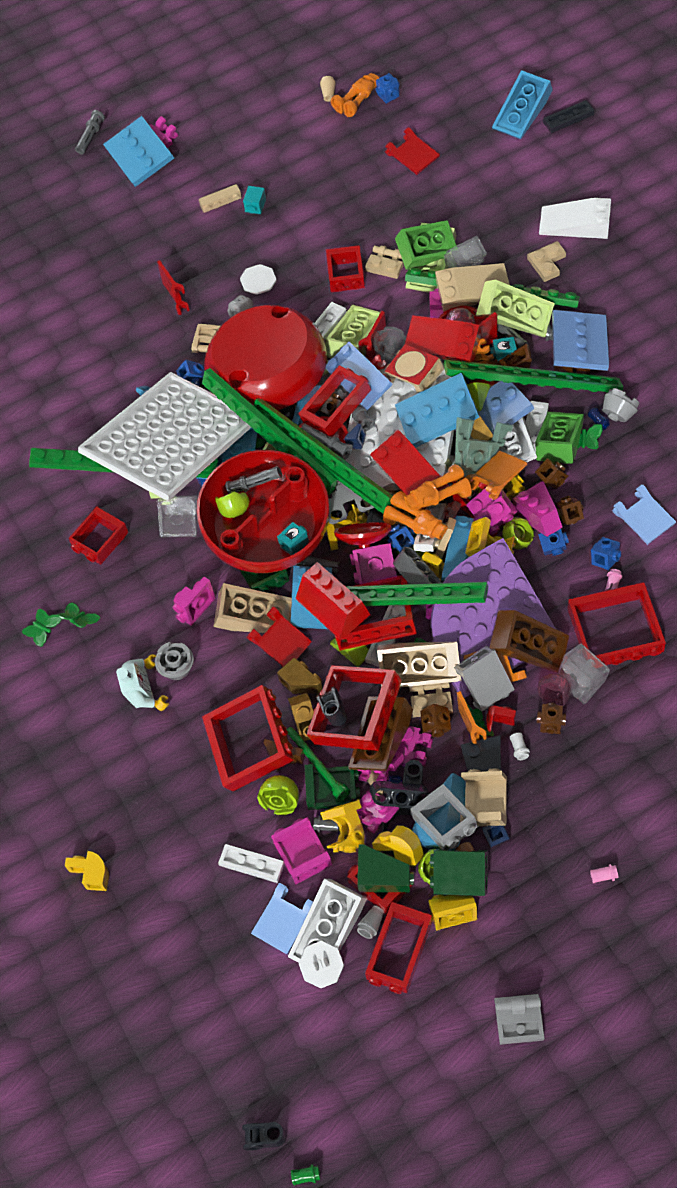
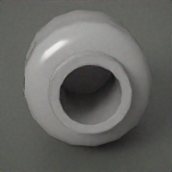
[228,295,253,317]

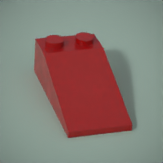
[405,315,482,363]
[370,430,449,510]

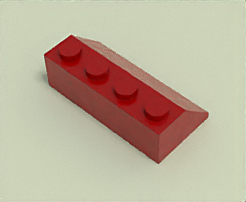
[296,562,370,640]

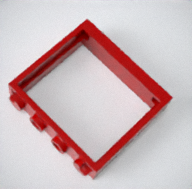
[335,575,417,651]
[568,582,666,670]
[306,665,402,751]
[202,685,294,791]

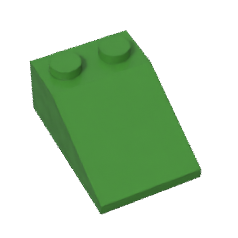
[395,220,459,270]
[535,412,584,464]

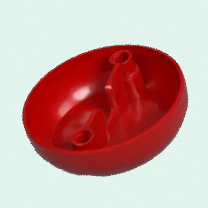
[204,305,327,410]
[197,450,329,573]

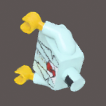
[116,654,169,711]

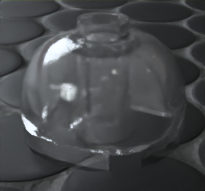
[373,327,406,363]

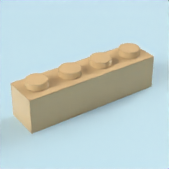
[199,184,241,213]

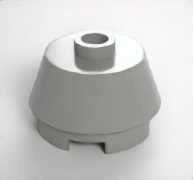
[602,388,640,422]
[155,642,194,680]

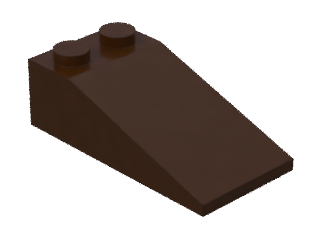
[489,610,569,673]
[348,697,413,771]

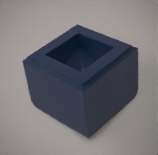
[344,423,366,449]
[482,825,511,847]

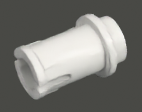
[510,733,530,760]

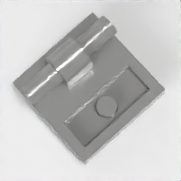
[494,994,544,1045]

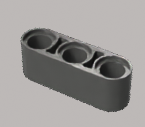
[393,547,441,584]

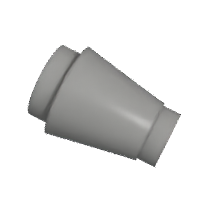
[357,906,384,939]

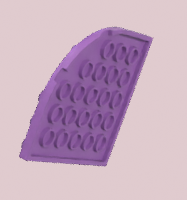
[431,538,556,698]

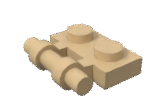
[365,245,403,279]
[409,682,453,718]

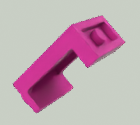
[271,817,332,885]

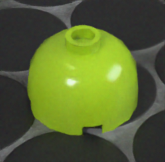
[257,775,300,815]

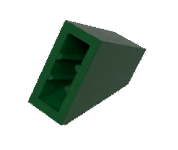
[357,844,414,892]

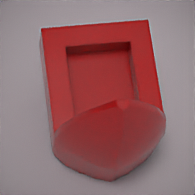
[486,706,516,732]

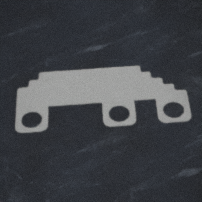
[328,464,394,524]

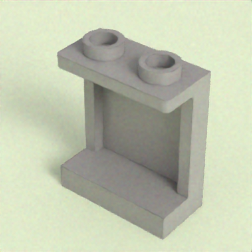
[454,646,515,711]

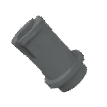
[314,816,339,832]

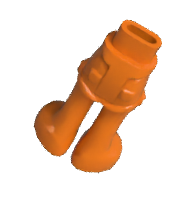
[330,73,379,117]
[404,464,472,510]
[383,491,448,540]

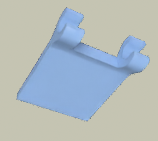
[612,485,676,545]
[251,883,313,955]

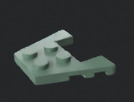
[455,417,513,476]

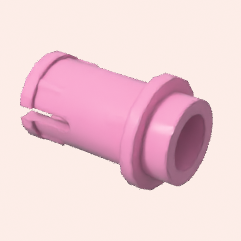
[605,569,623,591]
[590,864,618,883]

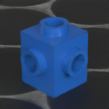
[376,73,400,104]
[176,360,205,386]
[387,523,415,552]
[538,529,569,556]
[591,537,621,570]

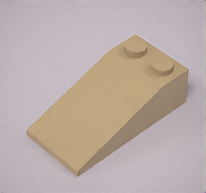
[435,263,510,312]
[214,583,292,633]
[377,641,461,687]

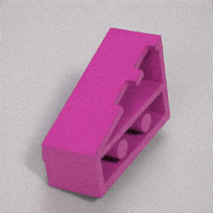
[512,481,563,537]

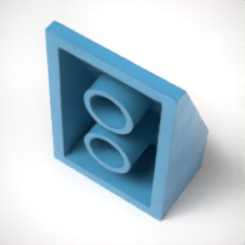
[291,566,332,629]

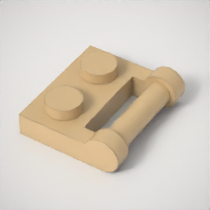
[192,324,220,353]

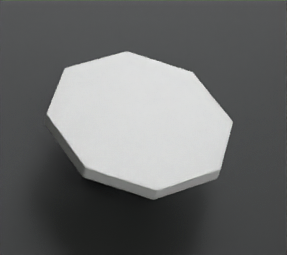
[240,264,277,295]
[299,941,344,988]

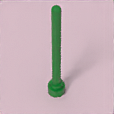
[287,727,351,801]

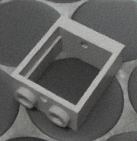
[410,784,477,850]

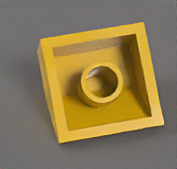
[428,894,477,931]

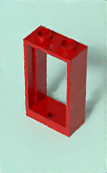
[298,365,371,437]
[365,902,433,994]

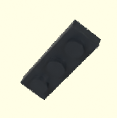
[543,100,594,133]

